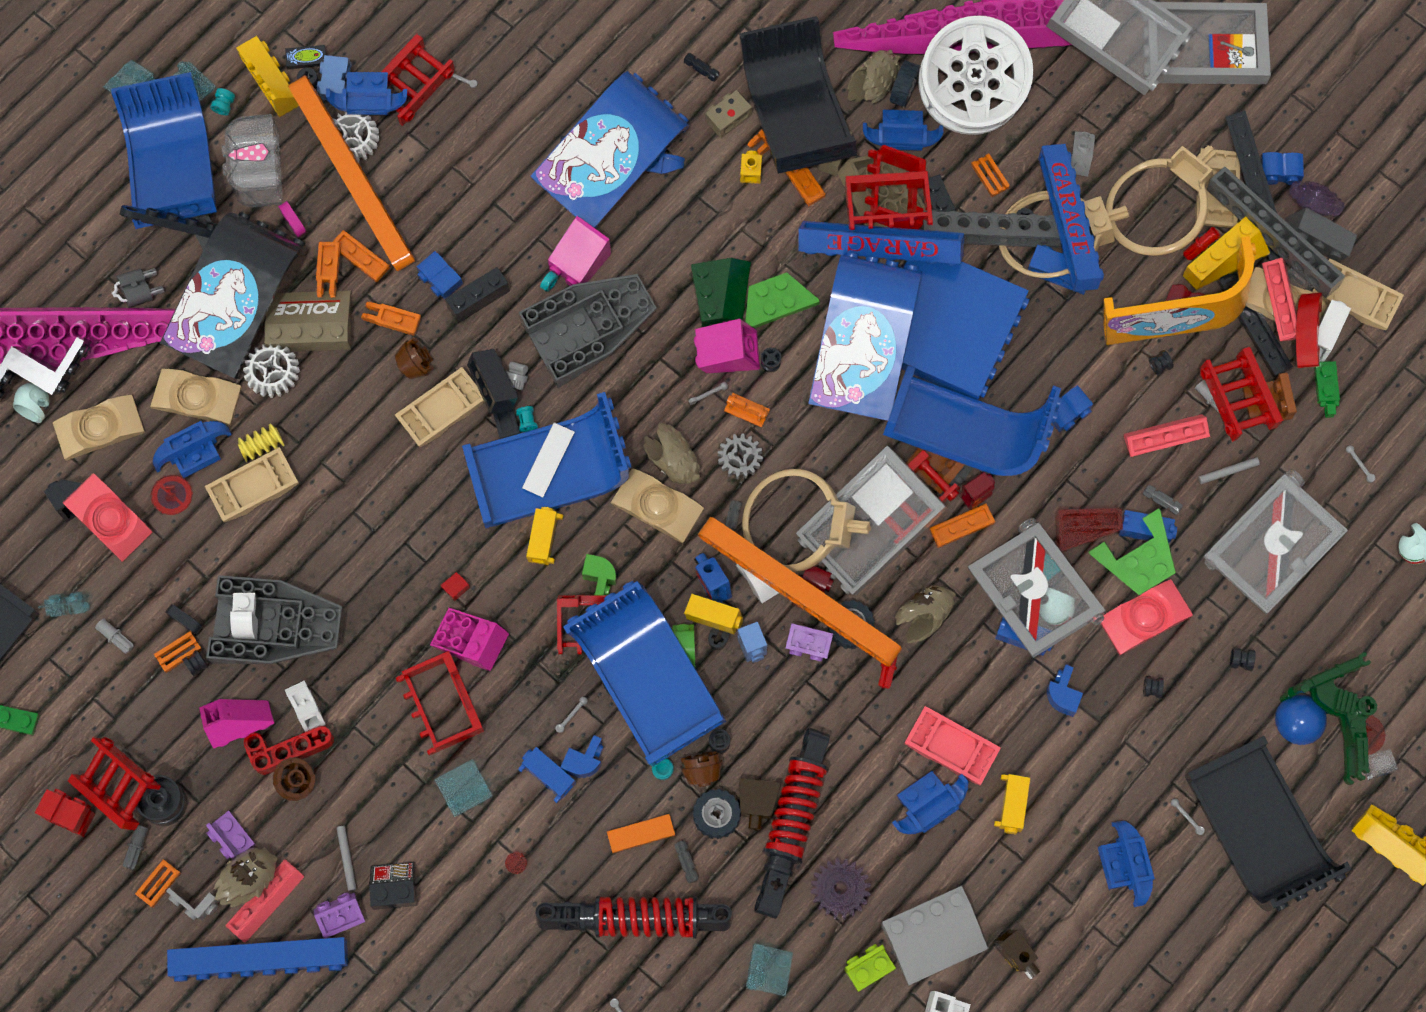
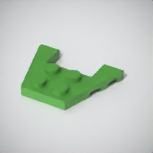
[1089,508,1176,595]

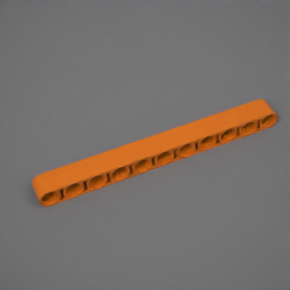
[288,75,415,272]
[698,517,902,667]

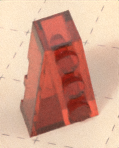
[1055,508,1123,553]

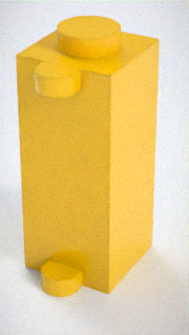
[526,507,563,565]
[684,594,743,634]
[994,774,1030,835]

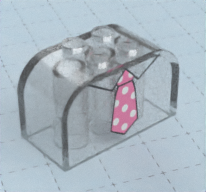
[222,114,283,207]

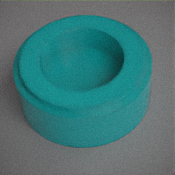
[540,271,558,292]
[652,758,674,780]

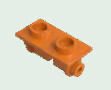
[724,393,770,428]

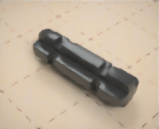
[1143,485,1183,515]
[725,500,742,531]
[674,841,698,883]

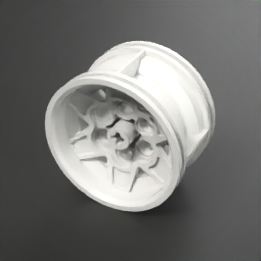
[918,16,1033,135]

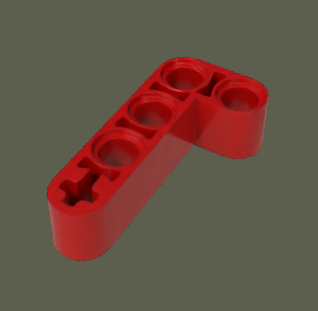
[244,726,334,775]

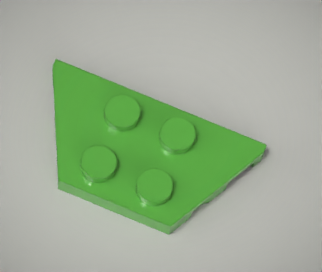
[746,272,820,328]

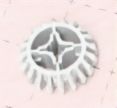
[332,112,379,163]
[243,344,300,398]

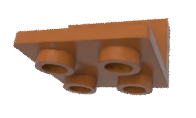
[1242,373,1297,424]
[905,448,965,494]

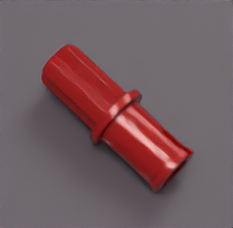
[1183,227,1221,260]
[878,656,898,689]

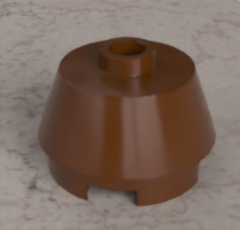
[395,338,435,379]
[680,751,722,787]
[273,758,315,801]

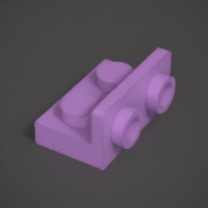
[786,624,833,662]
[206,811,256,859]
[314,892,365,939]

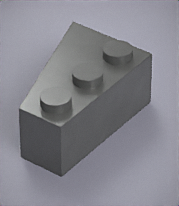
[1285,207,1357,261]

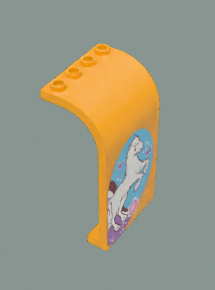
[1103,236,1256,345]

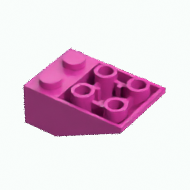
[430,608,509,671]
[199,699,274,749]

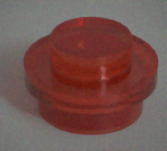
[505,852,527,874]

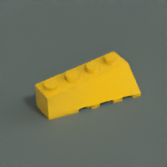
[236,36,299,117]
[1183,217,1270,290]
[1351,804,1426,886]

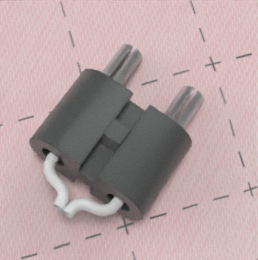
[112,268,164,308]

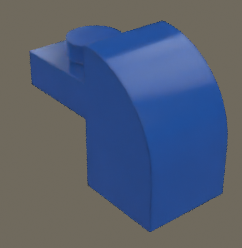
[1047,665,1083,717]
[560,735,604,778]

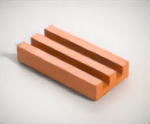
[971,153,1010,197]
[154,631,202,673]
[135,859,181,908]

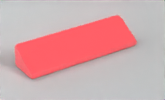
[1262,258,1297,342]
[1123,414,1210,457]
[225,859,304,943]

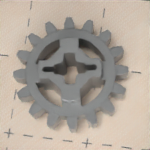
[718,433,763,479]

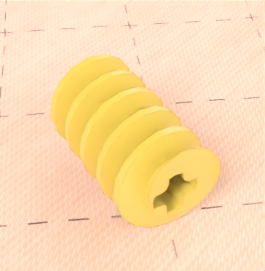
[238,424,285,463]

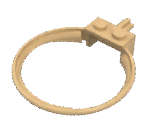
[1106,145,1217,256]
[999,190,1129,278]
[742,469,871,573]

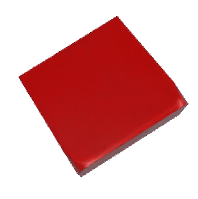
[440,572,470,601]

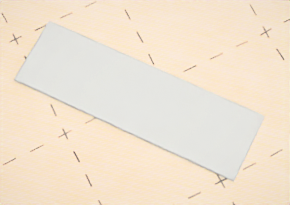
[522,423,574,497]

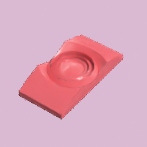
[63,473,152,562]
[1098,579,1193,655]
[904,706,1001,785]

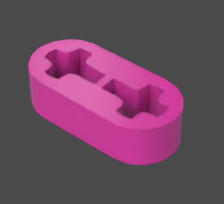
[278,201,307,237]

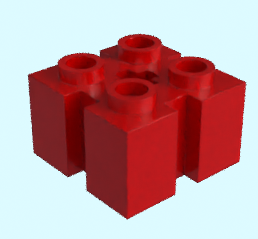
[35,789,95,837]

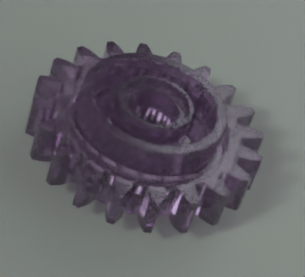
[1289,180,1345,217]
[810,858,871,920]

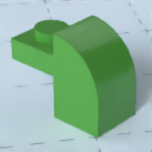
[582,554,617,595]
[672,624,696,669]

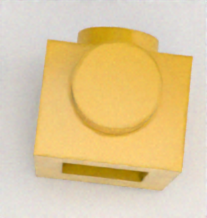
[740,151,762,184]

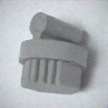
[505,362,528,390]

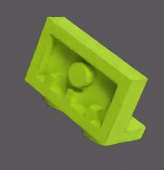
[844,944,896,992]

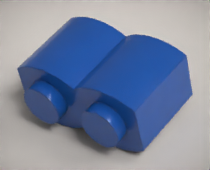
[1260,152,1304,185]
[416,251,463,299]
[1052,385,1093,432]

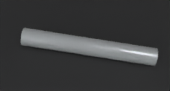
[1198,457,1260,484]
[336,826,357,892]

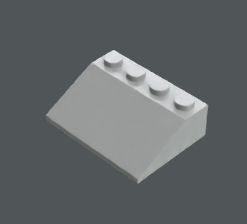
[881,886,988,986]

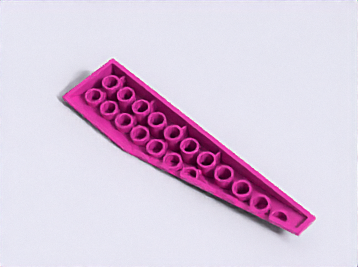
[833,0,1072,54]
[0,307,175,368]

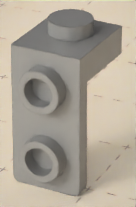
[1071,131,1095,177]
[166,888,219,921]

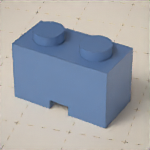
[317,55,351,100]
[737,622,767,663]

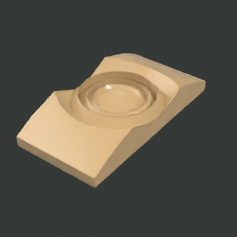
[1195,148,1240,228]
[1312,258,1404,330]
[1246,267,1328,322]
[395,367,484,448]
[150,369,242,426]
[53,395,145,461]
[205,447,299,522]
[611,468,704,544]

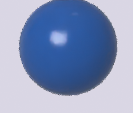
[1275,694,1327,745]

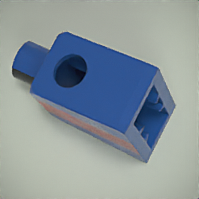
[694,553,732,603]

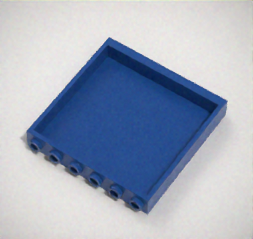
[901,261,1030,400]

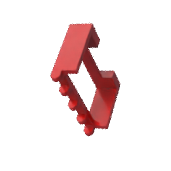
[864,145,926,229]
[845,171,933,230]
[557,595,607,655]
[396,651,484,755]

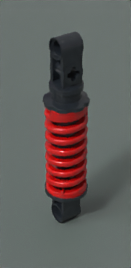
[754,727,830,919]
[535,896,732,939]

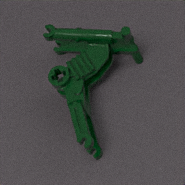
[1280,652,1377,785]

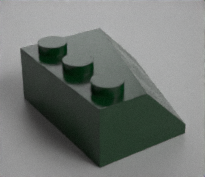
[691,258,751,328]

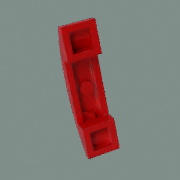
[1296,292,1322,368]

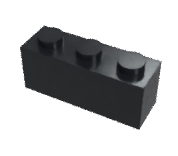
[445,267,510,323]
[467,349,518,414]

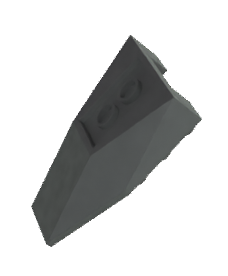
[519,274,657,388]
[206,575,342,664]

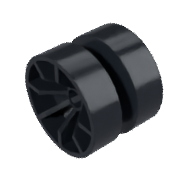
[136,775,187,826]

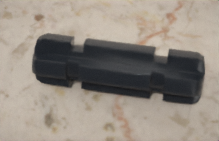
[684,53,720,82]

